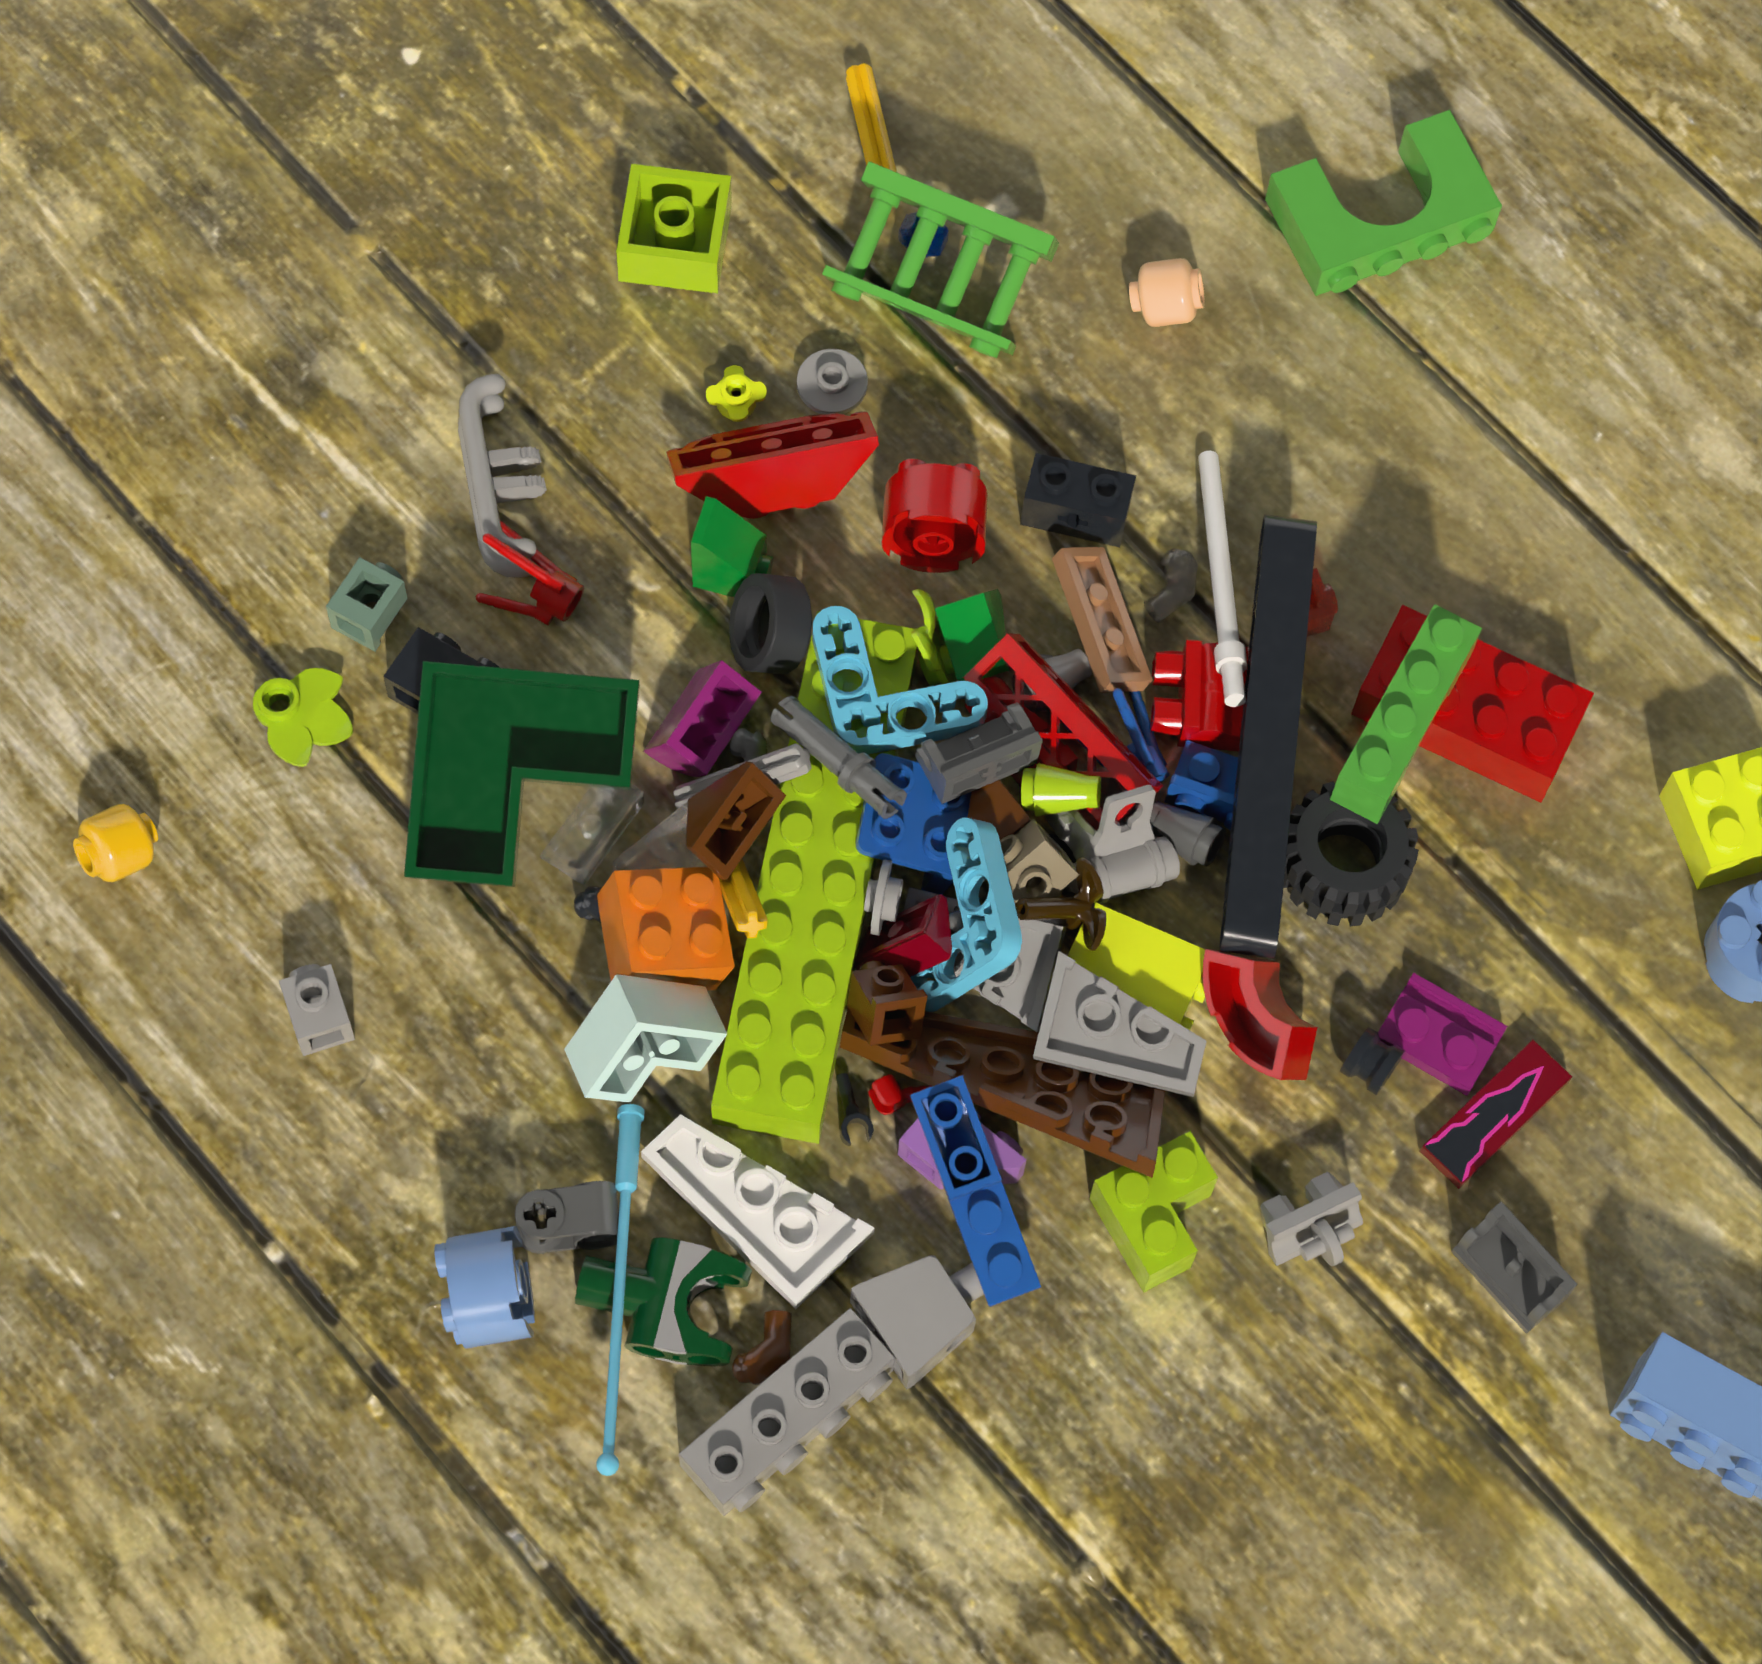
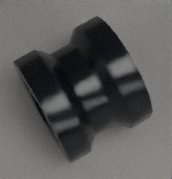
[1340,1027,1406,1095]

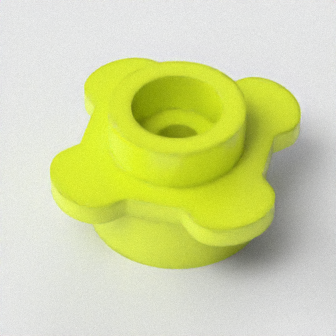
[706,365,767,422]

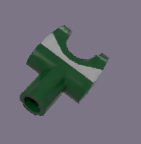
[575,1237,752,1367]

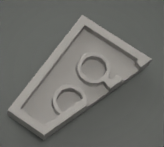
[903,887,1067,1032]
[1033,951,1207,1097]

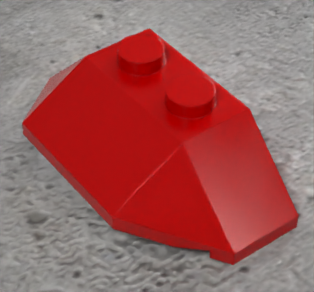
[666,412,879,519]

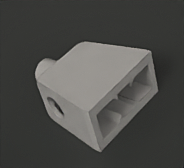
[850,1255,984,1390]

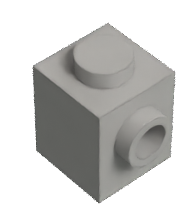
[279,964,355,1056]

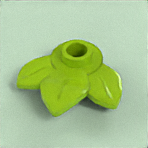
[911,589,956,686]
[253,668,353,767]

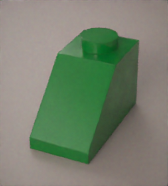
[691,496,774,597]

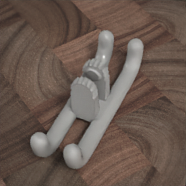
[458,374,547,578]

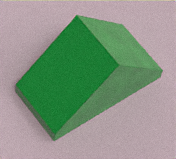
[935,589,1010,681]

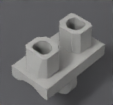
[1260,1172,1363,1266]

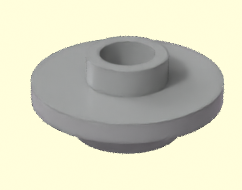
[797,349,868,414]
[864,860,903,936]

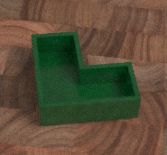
[404,661,640,887]

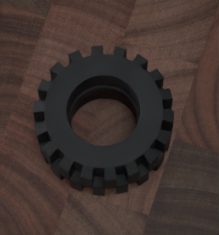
[1283,781,1419,927]

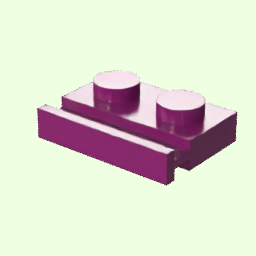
[1378,972,1508,1096]

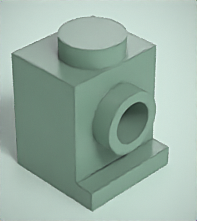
[326,557,408,652]

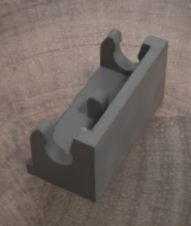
[915,702,1042,804]
[1451,1201,1578,1334]

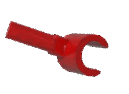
[868,1074,932,1115]

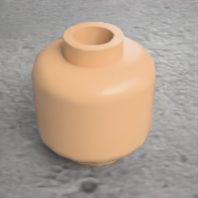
[1129,258,1205,327]

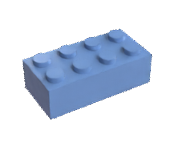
[1610,1332,1762,1500]

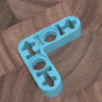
[812,606,988,754]
[910,817,1022,1012]

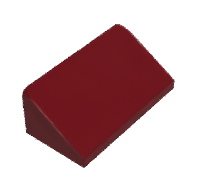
[854,894,952,977]

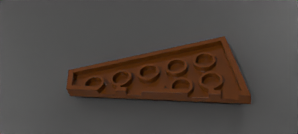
[840,1008,1165,1178]

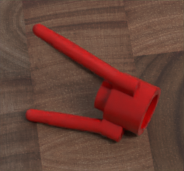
[476,521,585,626]

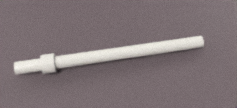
[1198,451,1247,707]

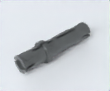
[771,696,907,819]

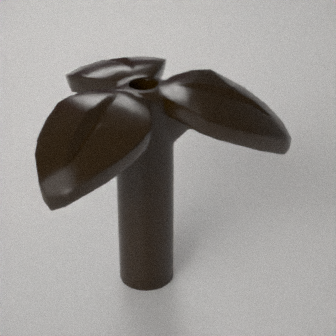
[1016,857,1106,951]

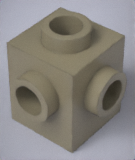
[1000,819,1079,903]

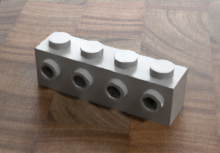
[679,1308,895,1516]

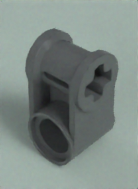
[515,1181,619,1254]

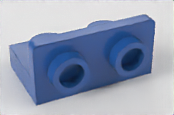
[1165,740,1238,831]

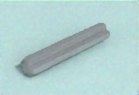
[673,744,812,814]

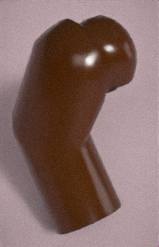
[732,1310,792,1385]

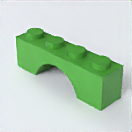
[1330,604,1482,824]

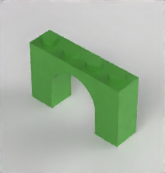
[1265,110,1502,296]

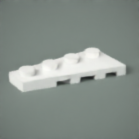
[641,1114,875,1309]

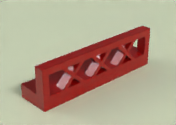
[963,633,1163,823]

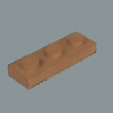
[1052,547,1153,693]

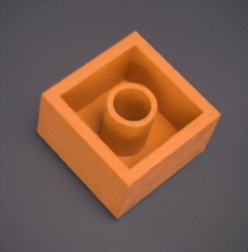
[597,867,735,991]

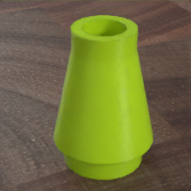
[1021,763,1101,817]

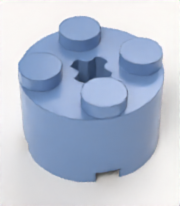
[1704,880,1762,1004]
[434,1226,535,1349]

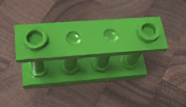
[822,161,1059,359]

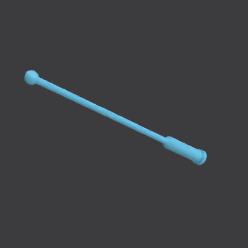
[596,1104,645,1476]

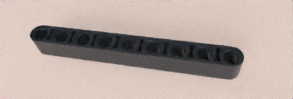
[1219,514,1317,959]

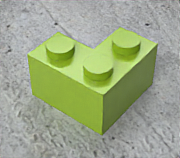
[1089,1131,1218,1293]

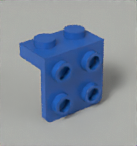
[856,753,971,895]

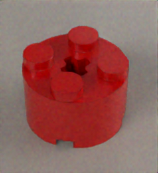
[882,459,988,573]

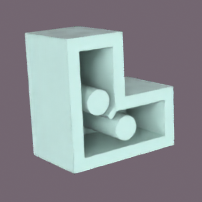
[564,974,727,1103]

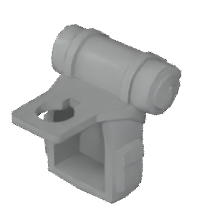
[1044,767,1180,904]

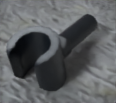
[836,1073,874,1146]

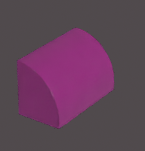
[643,660,762,777]

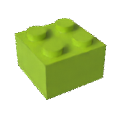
[616,164,732,294]

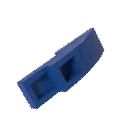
[910,1075,1041,1307]

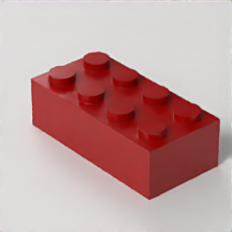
[1351,604,1594,803]

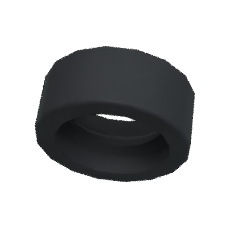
[729,573,812,675]

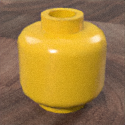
[73,804,158,882]

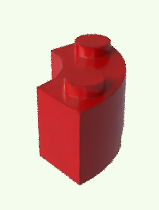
[1203,949,1318,1080]

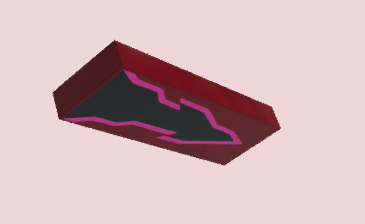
[1419,1040,1573,1189]

